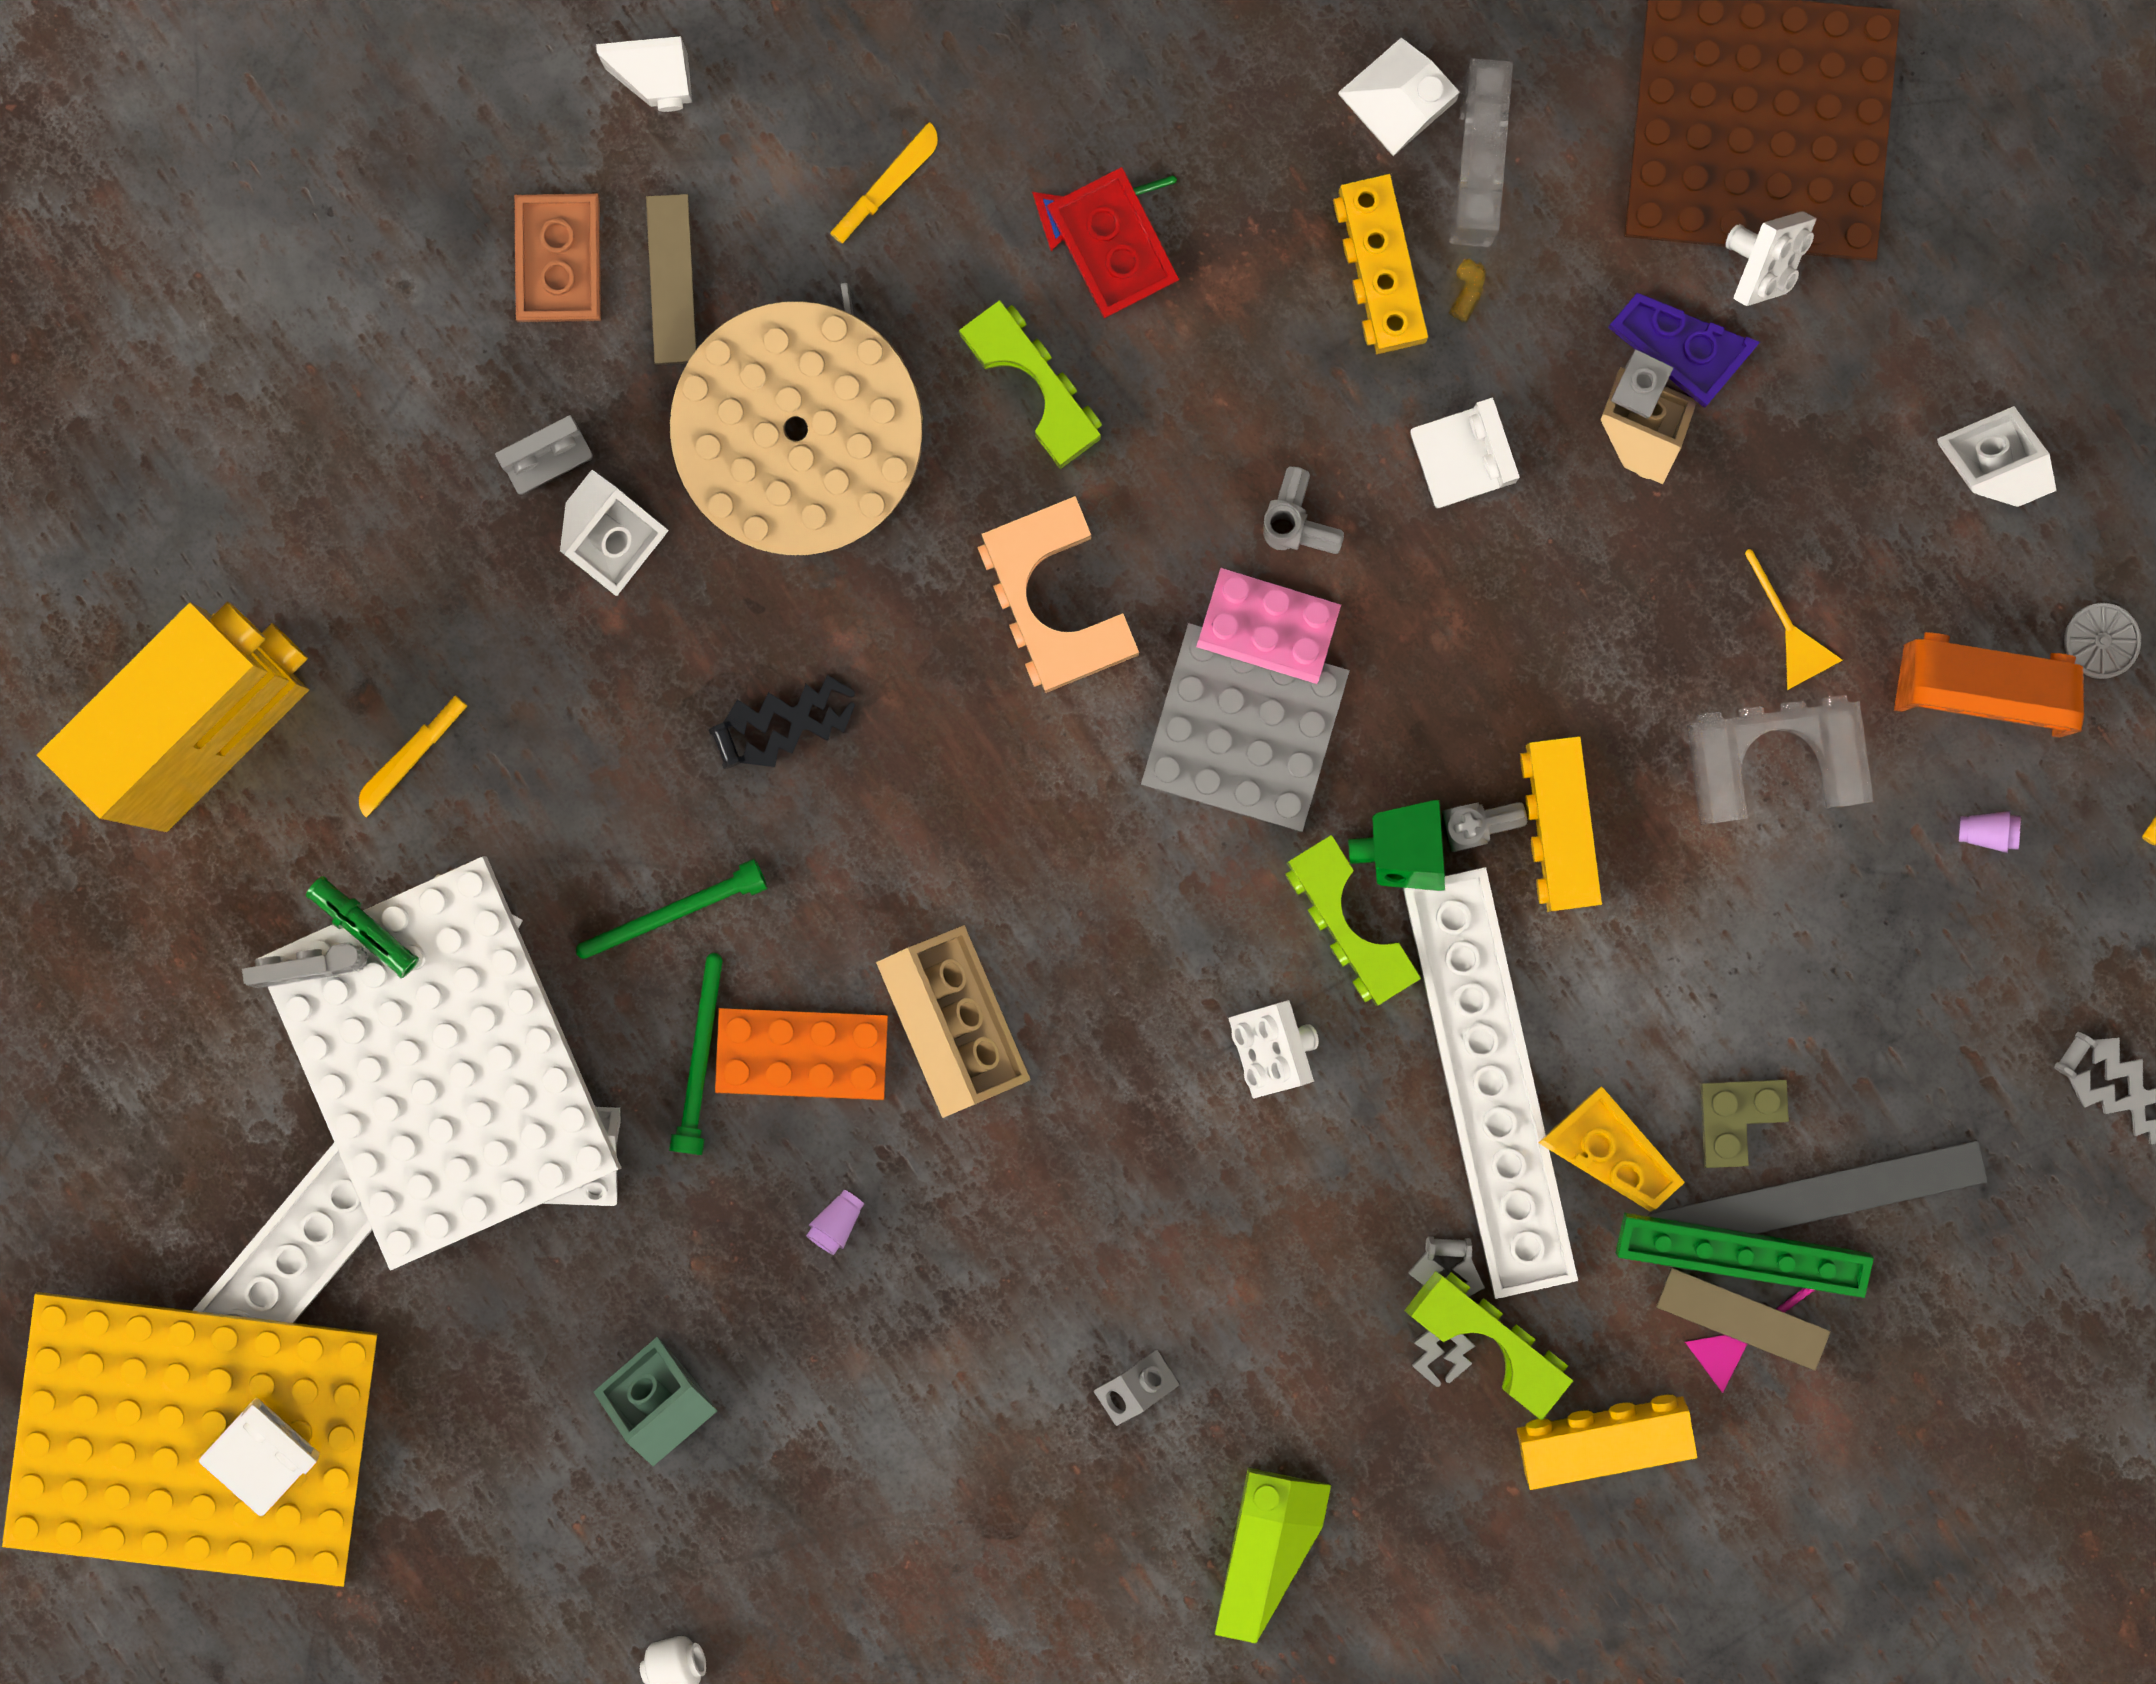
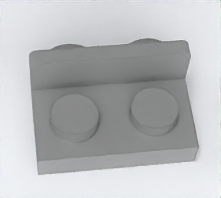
[495,415,593,495]

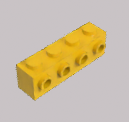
[1333,174,1428,355]
[1520,737,1602,912]
[1517,1395,1697,1490]

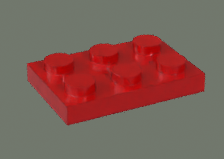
[1046,167,1179,319]

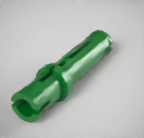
[306,876,419,979]

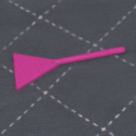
[1685,1288,1815,1393]

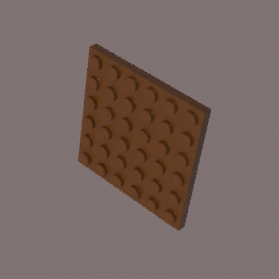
[1624,0,1900,262]

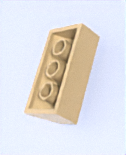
[876,925,1031,1118]

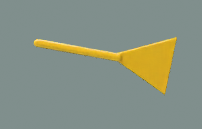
[1745,549,1843,690]

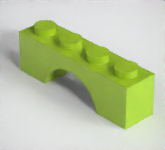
[959,300,1102,469]
[1285,835,1421,1006]
[1404,1271,1573,1421]

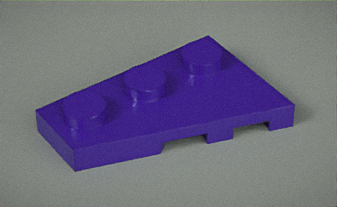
[1608,293,1760,408]

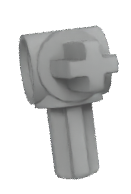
[1263,467,1344,554]
[1442,802,1527,852]

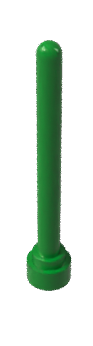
[575,858,768,959]
[669,953,723,1155]

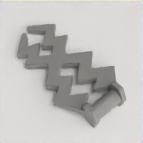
[2054,1032,2156,1144]
[1408,1236,1485,1387]

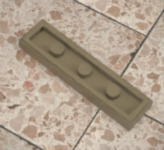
[646,194,697,365]
[1656,1268,1831,1371]

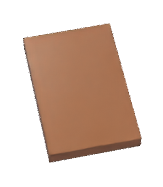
[514,194,601,322]

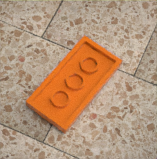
[715,1008,888,1100]

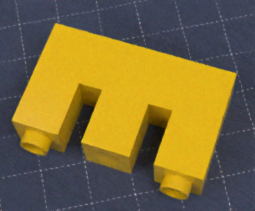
[36,601,309,832]

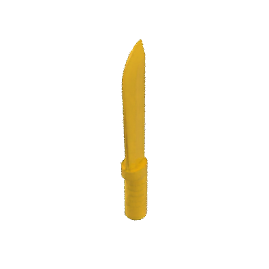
[830,122,938,243]
[359,695,467,818]

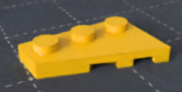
[1538,1086,1685,1212]

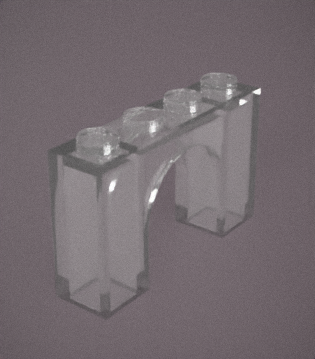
[1449,58,1513,247]
[1687,695,1874,826]

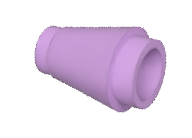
[1959,811,2021,853]
[806,1190,864,1255]

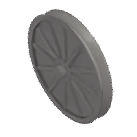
[2064,603,2141,679]

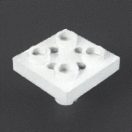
[1726,211,1817,306]
[1228,1000,1319,1098]

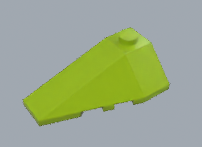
[1215,1468,1331,1643]

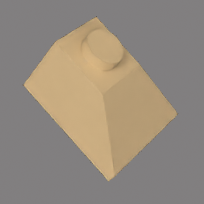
[1601,367,1697,484]

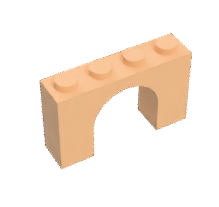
[977,496,1139,693]

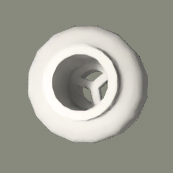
[640,1636,706,1684]

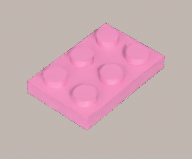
[1196,568,1341,684]

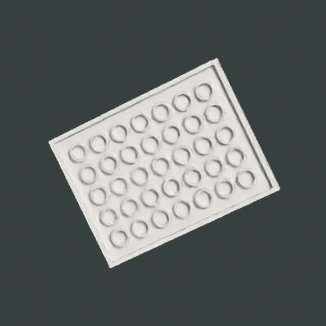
[257,856,622,1270]

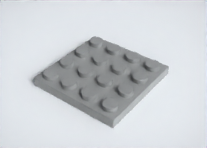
[1141,623,1350,832]

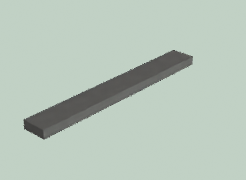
[1647,1140,1988,1234]

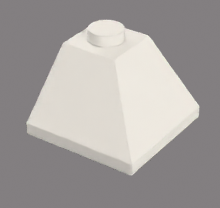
[596,36,692,112]
[1338,38,1460,156]
[1937,406,2057,507]
[560,470,669,596]

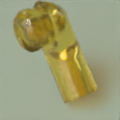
[1449,258,1486,323]

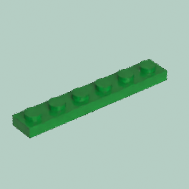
[1615,1212,1874,1298]

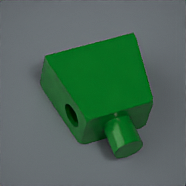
[1348,800,1445,891]

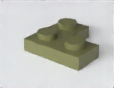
[1700,1080,1789,1168]

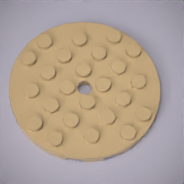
[670,302,923,555]

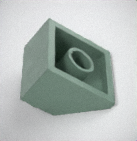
[593,1337,717,1467]

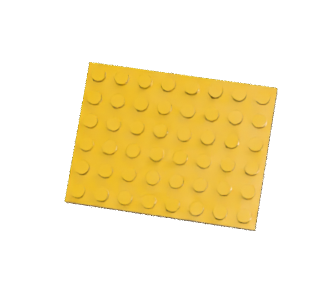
[2,1292,378,1587]

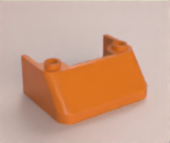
[1894,632,2084,738]

